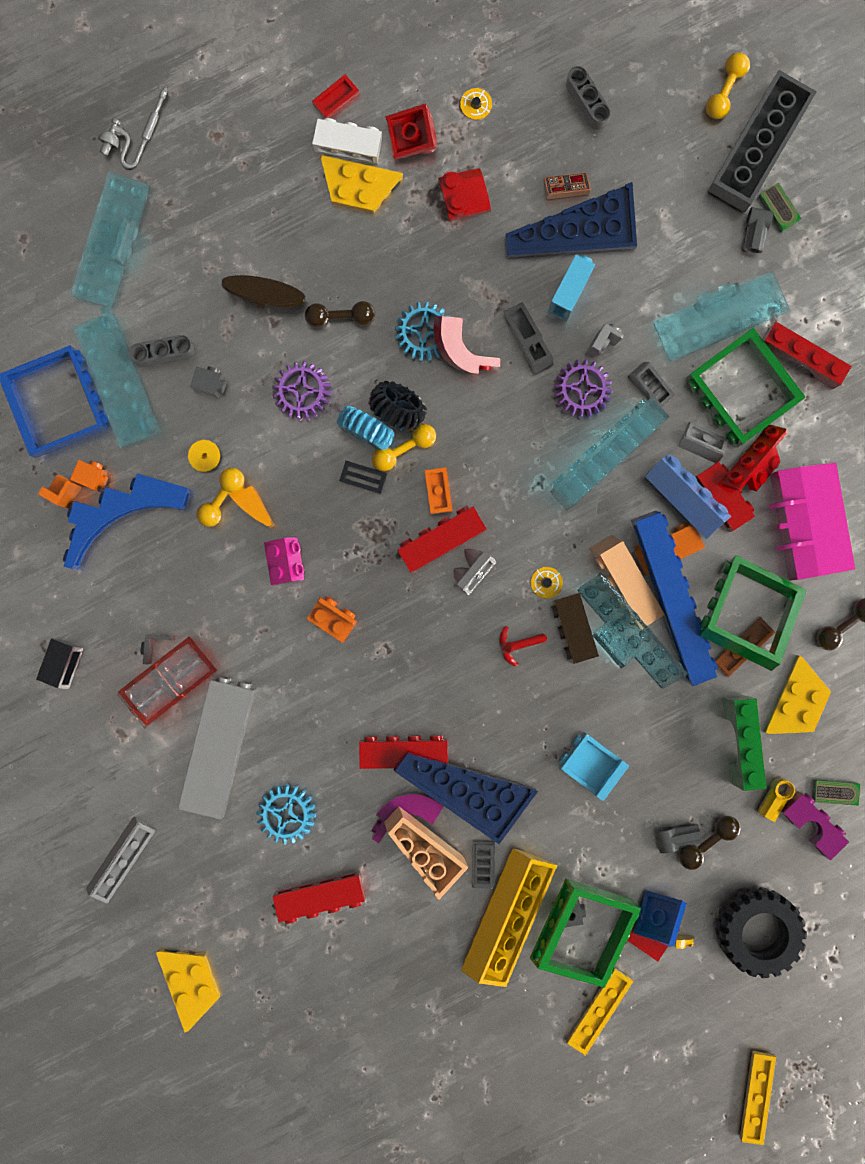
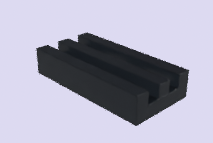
[339,461,387,494]

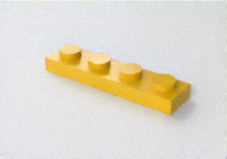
[566,967,634,1056]
[740,1051,776,1145]

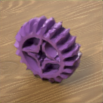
[553,359,613,419]
[272,361,331,420]

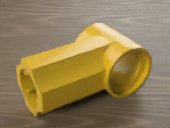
[757,777,795,822]

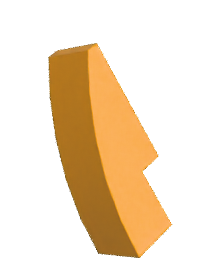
[218,478,274,528]

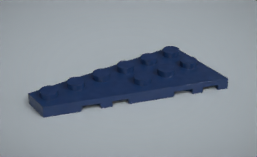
[505,182,637,258]
[393,752,538,844]

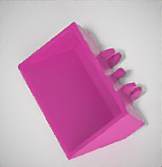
[769,463,855,581]

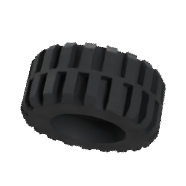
[716,887,807,978]

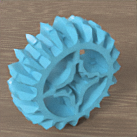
[395,302,450,361]
[336,406,395,450]
[256,784,316,844]

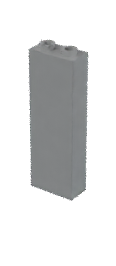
[178,676,256,820]

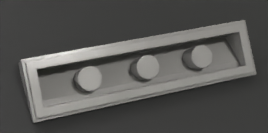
[86,816,156,904]

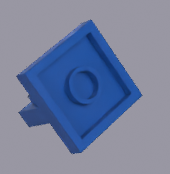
[633,891,687,947]

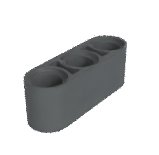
[566,66,610,130]
[129,335,195,367]

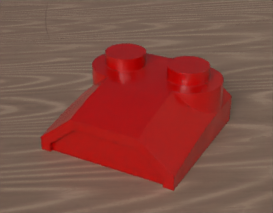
[385,103,437,159]
[438,168,491,222]

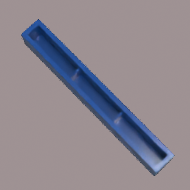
[631,510,718,686]

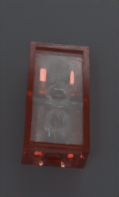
[117,636,217,729]

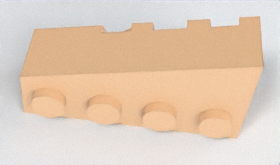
[590,534,665,629]
[384,806,468,900]

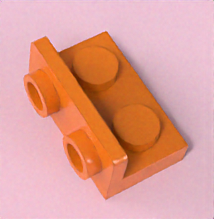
[307,596,357,643]

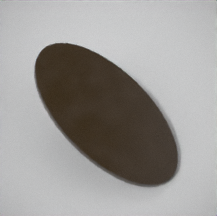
[221,275,305,308]

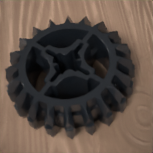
[368,381,427,432]

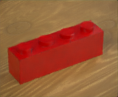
[398,506,487,573]
[359,735,448,769]
[272,871,366,924]

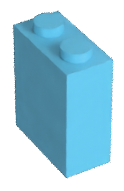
[548,255,596,321]

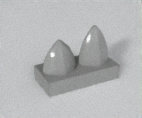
[454,549,496,595]

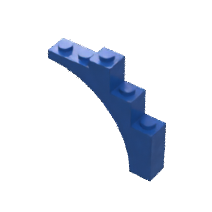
[63,474,191,570]

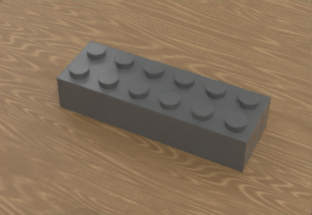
[708,70,817,212]

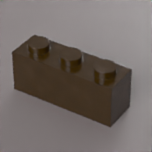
[550,593,599,664]

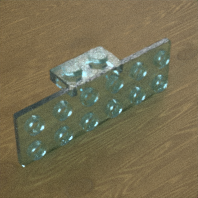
[71,172,150,308]
[654,272,790,361]
[577,573,687,689]

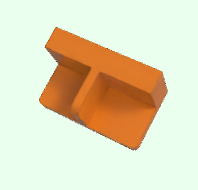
[425,467,452,514]
[38,475,82,509]

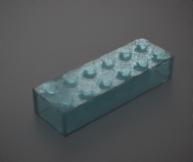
[550,397,670,511]

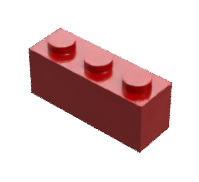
[695,462,755,532]

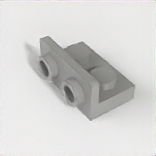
[585,323,624,358]

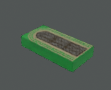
[759,182,802,232]
[813,780,860,806]

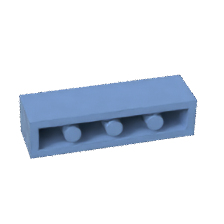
[645,454,731,539]

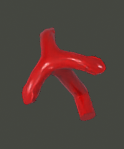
[499,626,547,667]

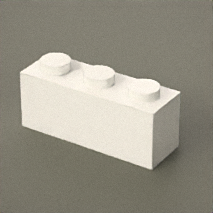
[312,118,383,164]

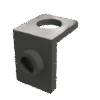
[140,634,176,665]

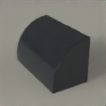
[36,638,84,689]

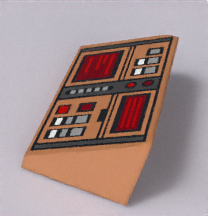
[544,173,591,200]

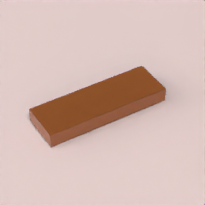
[715,617,776,677]

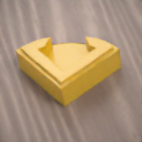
[674,935,694,949]

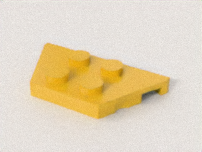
[321,155,403,213]
[764,655,831,734]
[156,950,220,1032]

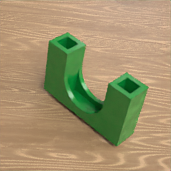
[722,695,767,791]

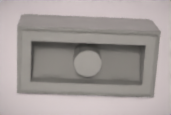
[679,422,729,463]

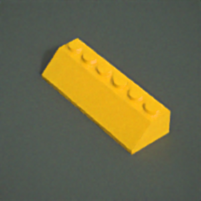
[461,848,557,987]

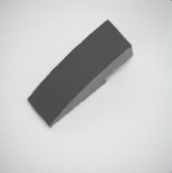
[503,302,554,374]

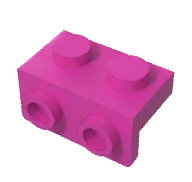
[264,537,304,585]

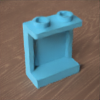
[559,732,629,801]

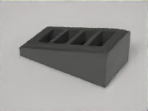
[628,362,675,409]
[472,841,495,889]

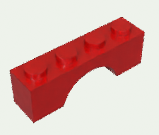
[763,322,852,389]

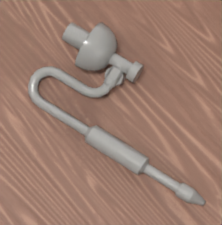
[97,87,167,169]

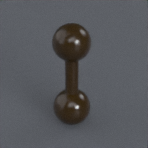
[305,301,375,328]
[817,598,865,651]
[679,816,741,870]

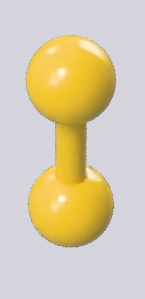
[706,52,750,119]
[372,424,436,471]
[196,468,244,527]

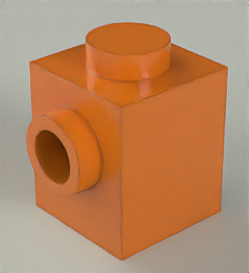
[70,460,108,492]

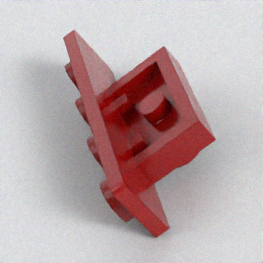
[721,425,787,492]

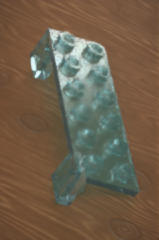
[74,306,161,448]

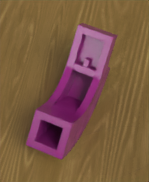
[371,791,444,843]

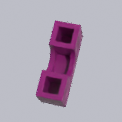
[781,792,849,861]

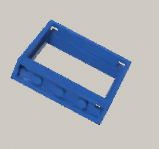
[0,345,109,458]

